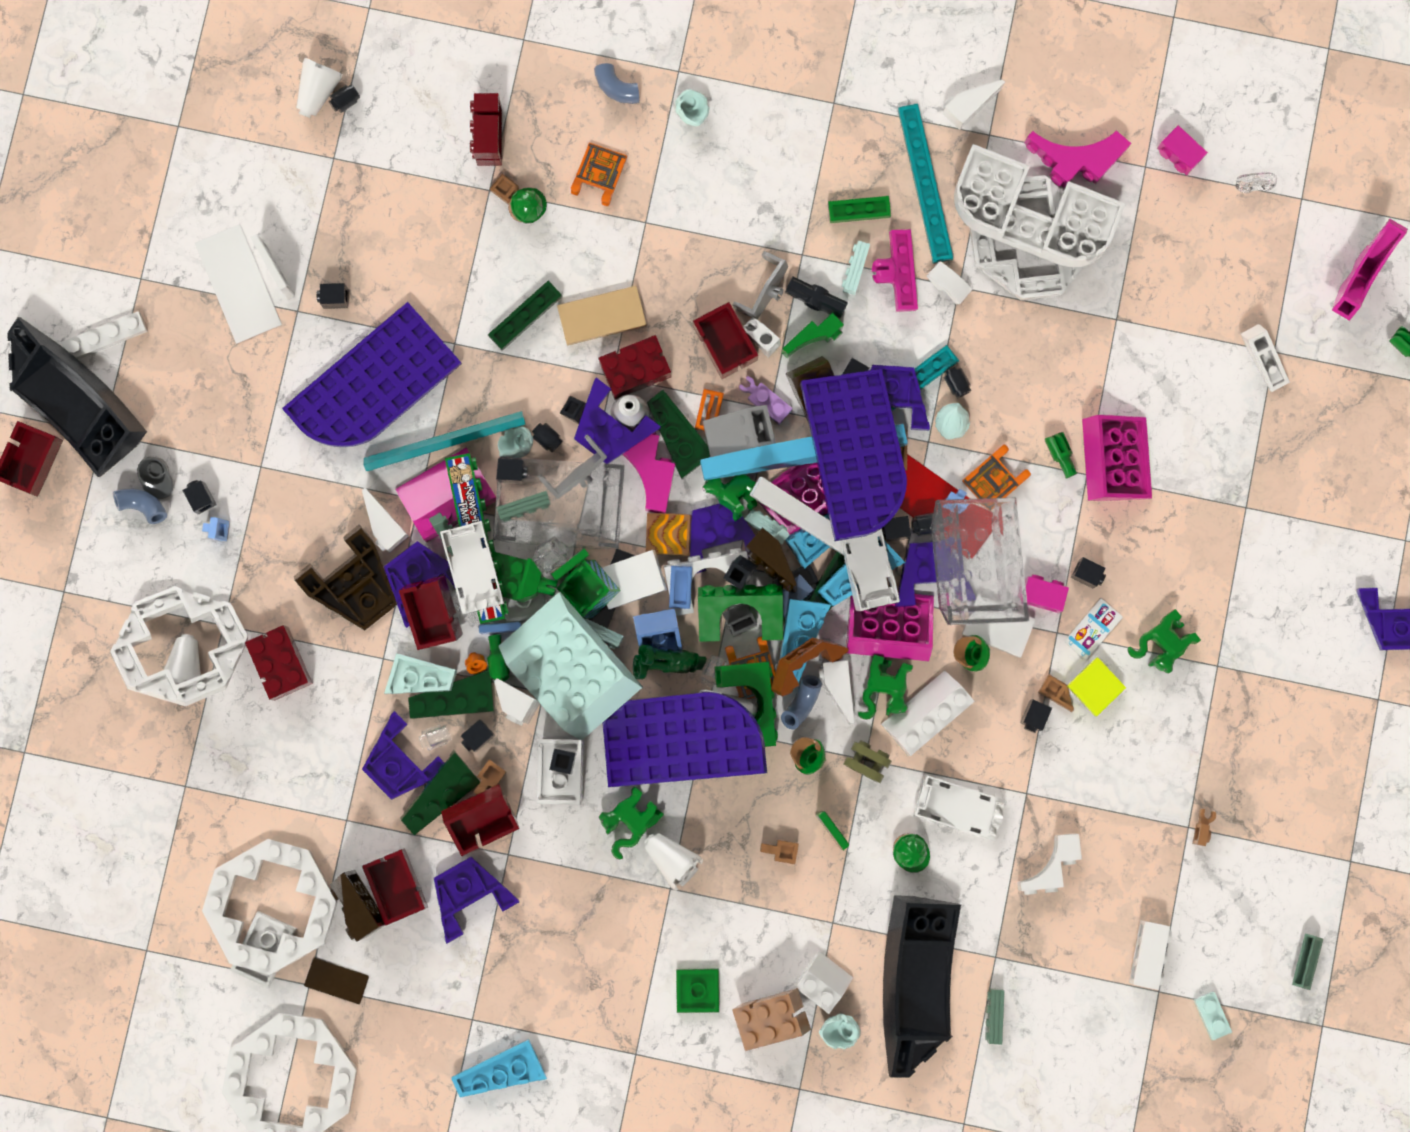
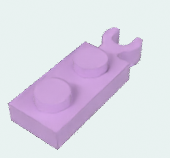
[739,376,793,425]

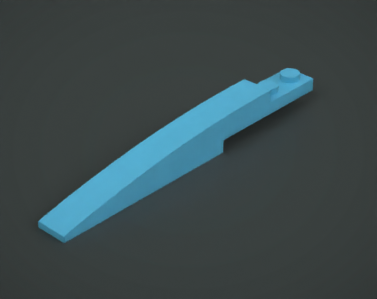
[700,424,908,481]

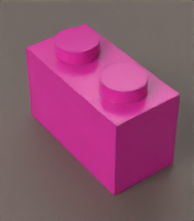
[1157,125,1208,176]
[1019,574,1069,613]

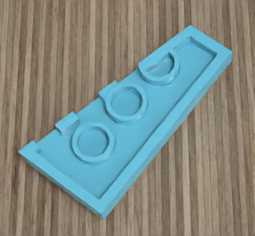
[785,514,830,568]
[818,536,905,606]
[779,598,831,683]
[451,1039,547,1097]

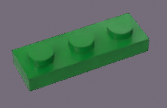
[828,196,891,223]

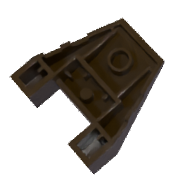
[294,524,397,631]

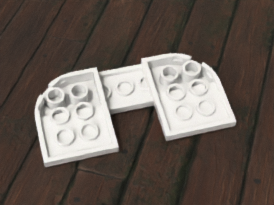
[954,144,1126,267]

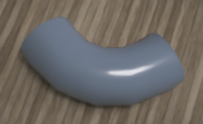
[594,63,639,104]
[113,488,167,524]
[781,675,822,730]

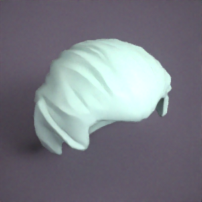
[675,89,710,127]
[935,403,970,440]
[497,426,533,460]
[819,1013,861,1050]

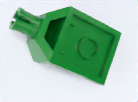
[492,552,558,603]

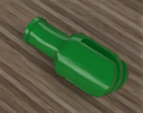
[1389,326,1410,357]
[1044,432,1078,479]
[487,634,510,682]

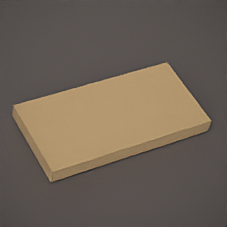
[557,286,646,346]

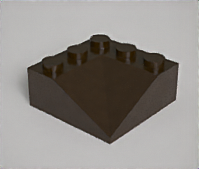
[330,870,385,942]

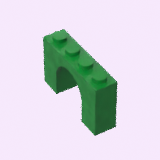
[698,584,783,642]
[714,662,778,747]

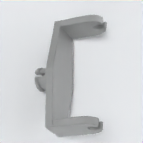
[732,251,789,320]
[538,434,607,499]

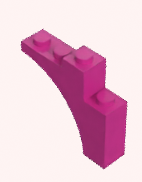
[1024,130,1132,188]
[1332,219,1408,321]
[623,432,675,513]

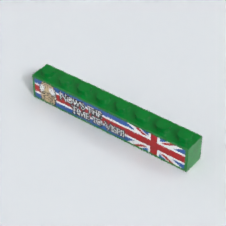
[445,453,509,624]

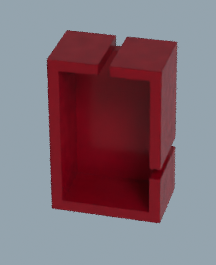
[470,93,502,166]
[693,302,759,379]
[598,335,671,400]
[0,421,63,497]
[399,575,463,650]
[245,625,313,701]
[441,784,520,856]
[362,848,428,926]

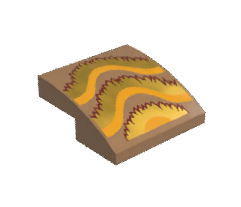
[645,513,692,556]

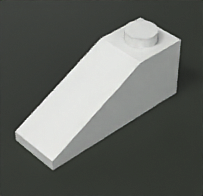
[943,80,1005,130]
[1241,324,1290,392]
[362,488,409,553]
[818,660,855,724]

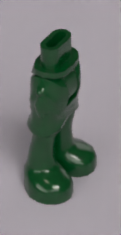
[633,645,707,680]

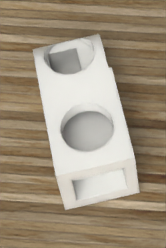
[743,317,781,358]

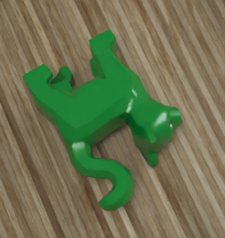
[702,474,757,521]
[1127,609,1201,674]
[858,655,913,720]
[599,786,664,860]

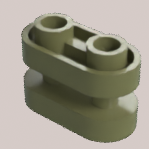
[843,740,892,784]

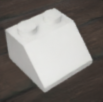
[794,951,853,1014]

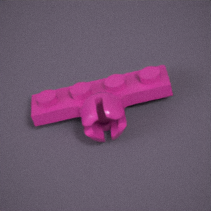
[872,229,918,312]

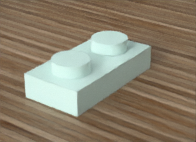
[1194,992,1232,1040]

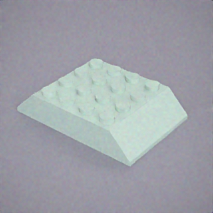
[499,592,643,740]

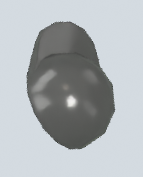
[137,456,173,499]

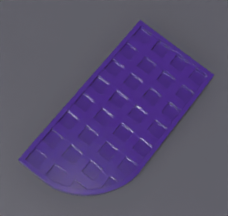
[282,302,462,447]
[800,369,907,542]
[602,692,767,787]

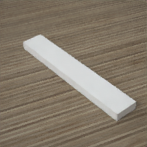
[750,477,850,555]

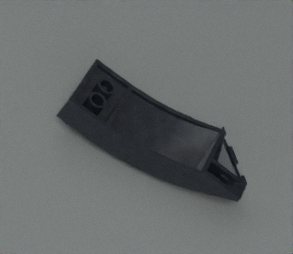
[7,317,147,477]
[883,895,961,1078]

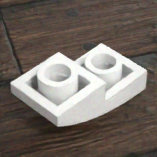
[926,261,973,305]

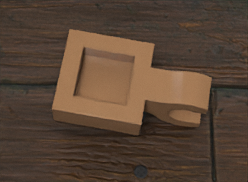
[473,760,506,795]
[1192,809,1216,846]
[760,840,799,864]

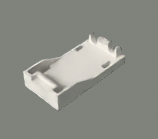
[440,521,504,614]
[841,529,900,611]
[913,775,1007,841]

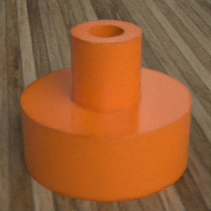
[465,652,487,674]

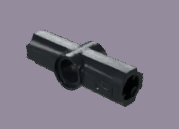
[785,276,848,319]

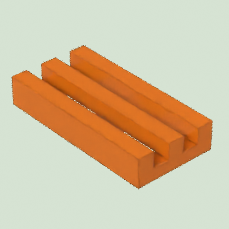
[695,389,724,432]

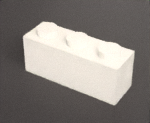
[1129,920,1172,990]

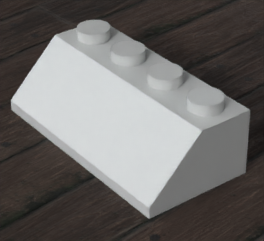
[881,670,975,756]
[494,678,540,726]

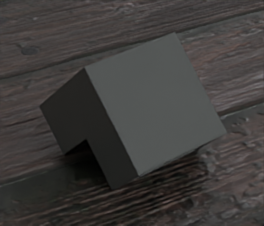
[722,604,757,637]

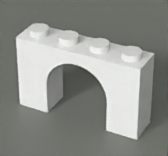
[664,548,753,616]

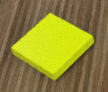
[1067,657,1126,717]

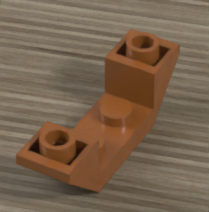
[771,637,849,697]

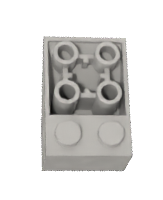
[702,405,776,457]

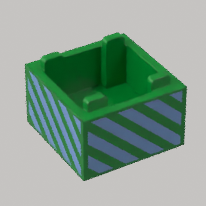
[557,559,621,619]

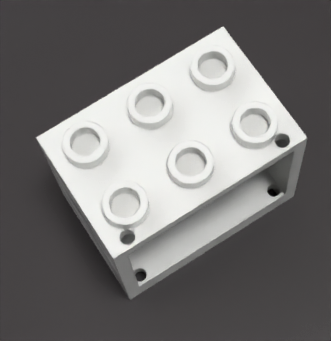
[537,739,584,805]

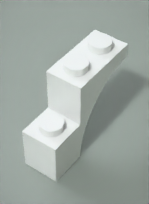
[1017,833,1082,895]

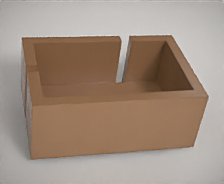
[732,988,811,1051]

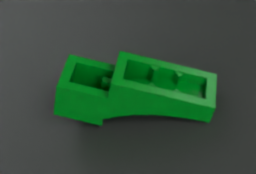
[781,313,844,358]

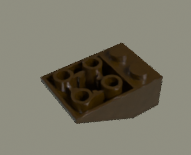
[785,356,835,423]
[746,527,797,593]

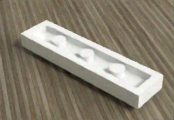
[61,311,148,359]

